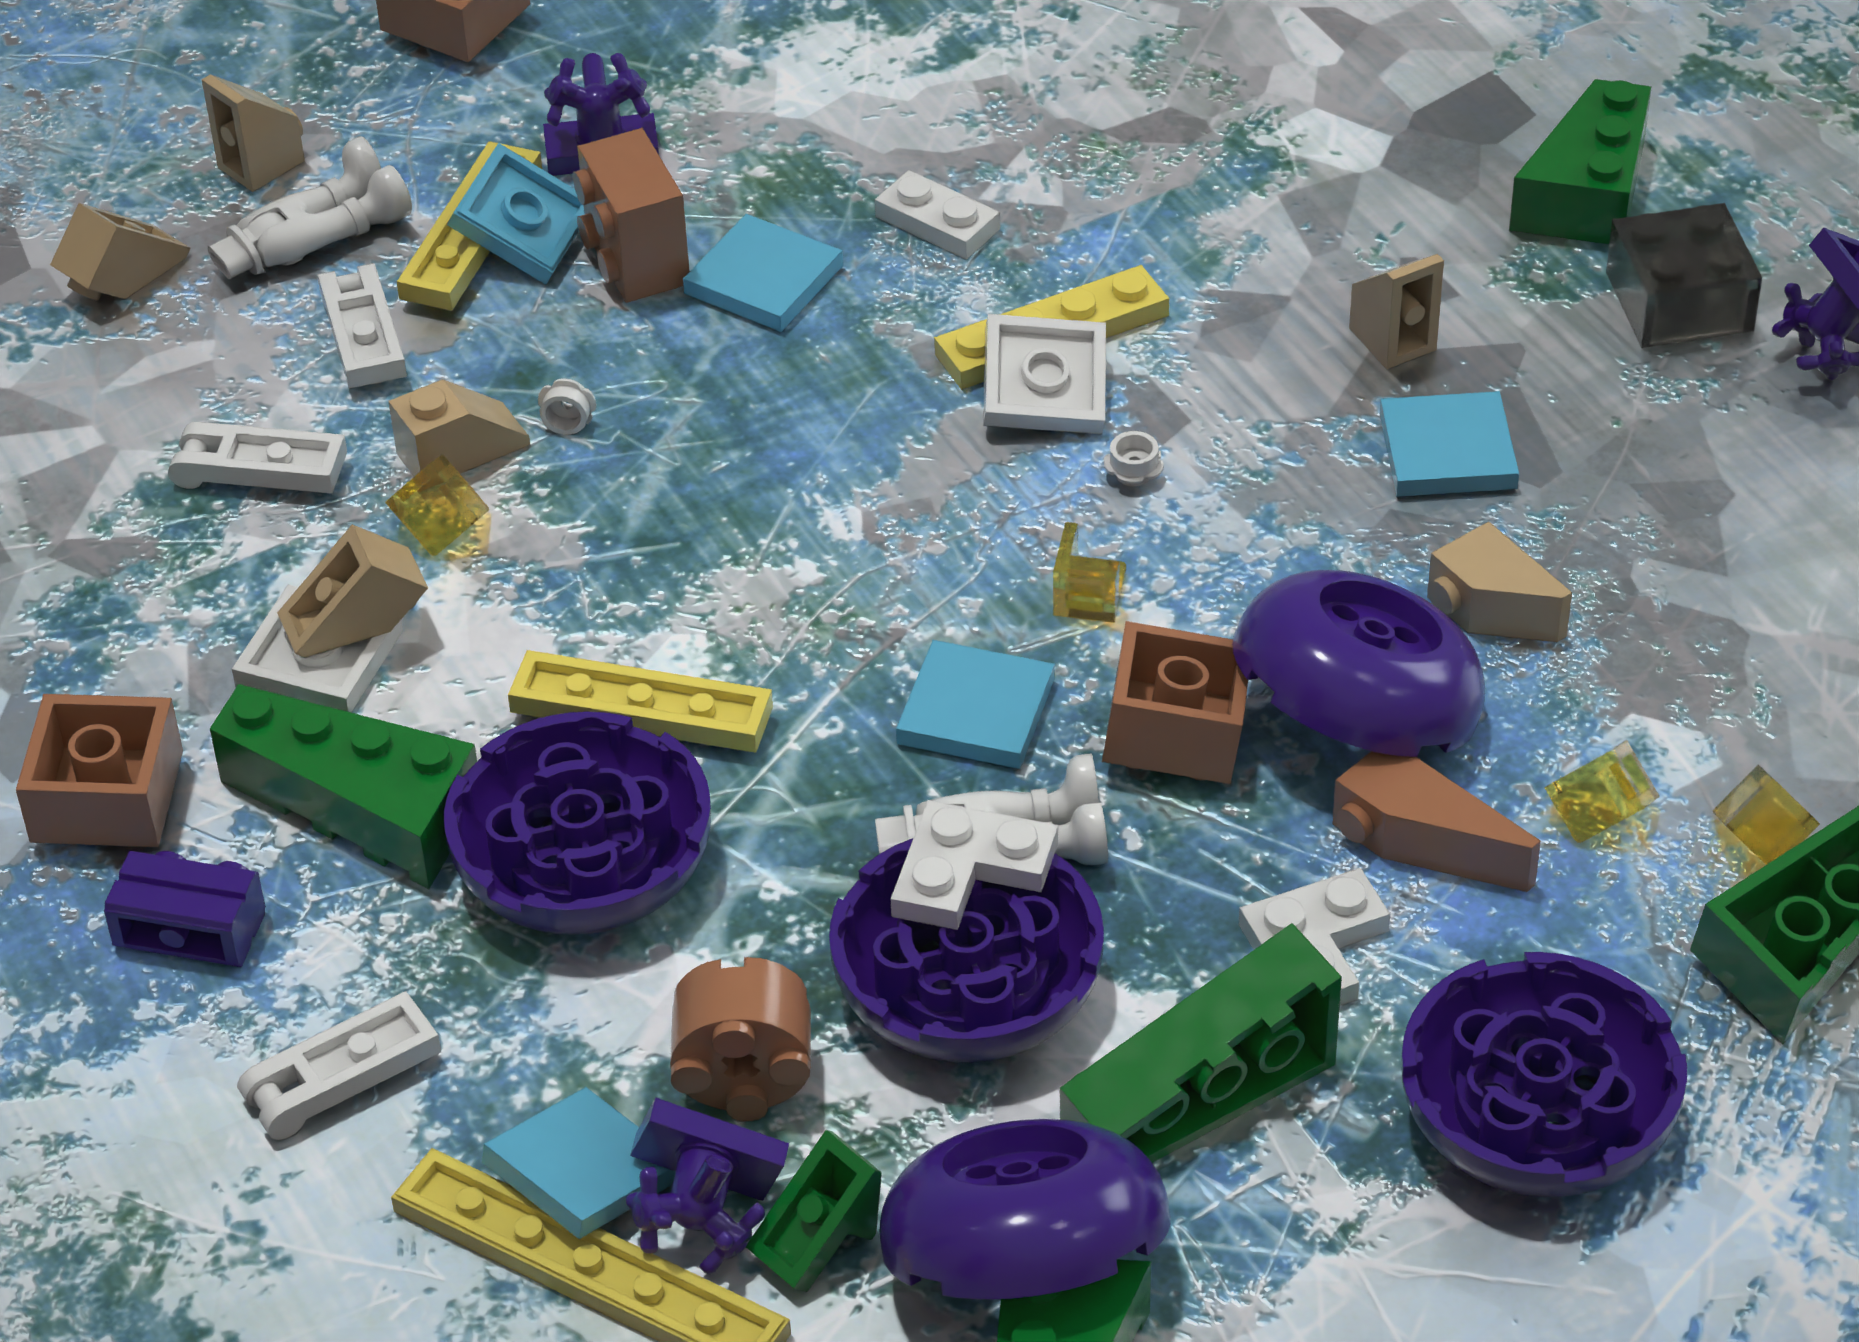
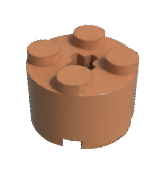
[670,957,811,1121]

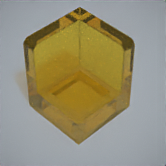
[385,454,490,556]
[1053,522,1126,623]
[1544,740,1660,843]
[1713,764,1820,865]

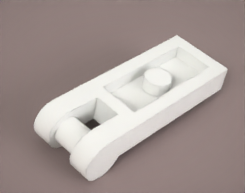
[317,263,407,389]
[168,422,347,494]
[237,991,441,1140]

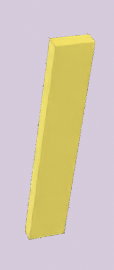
[391,1148,791,1342]

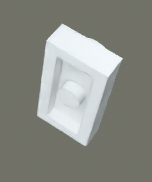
[875,170,1000,260]

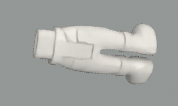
[208,136,412,279]
[875,753,1108,865]

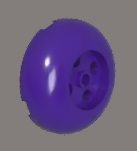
[1232,570,1485,757]
[444,712,711,935]
[829,838,1104,1063]
[1401,952,1687,1197]
[879,1119,1171,1299]

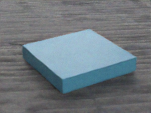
[447,143,584,285]
[683,214,843,332]
[1380,391,1519,497]
[896,640,1055,769]
[482,1087,676,1239]

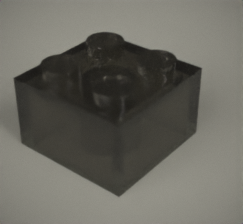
[1606,203,1762,348]

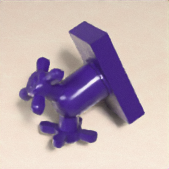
[543,53,659,176]
[1772,227,1859,380]
[626,1097,789,1274]

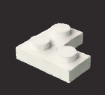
[891,800,1058,930]
[1239,868,1390,1006]

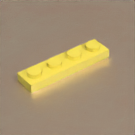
[397,141,542,311]
[934,265,1169,390]
[508,650,773,753]

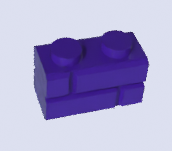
[104,851,266,967]

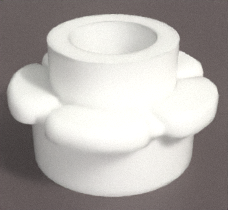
[538,379,597,435]
[1104,431,1164,487]

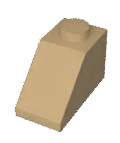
[201,74,305,192]
[50,203,191,300]
[1349,254,1444,370]
[388,379,530,489]
[1427,521,1572,642]
[277,524,428,657]

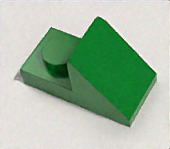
[746,1129,882,1292]

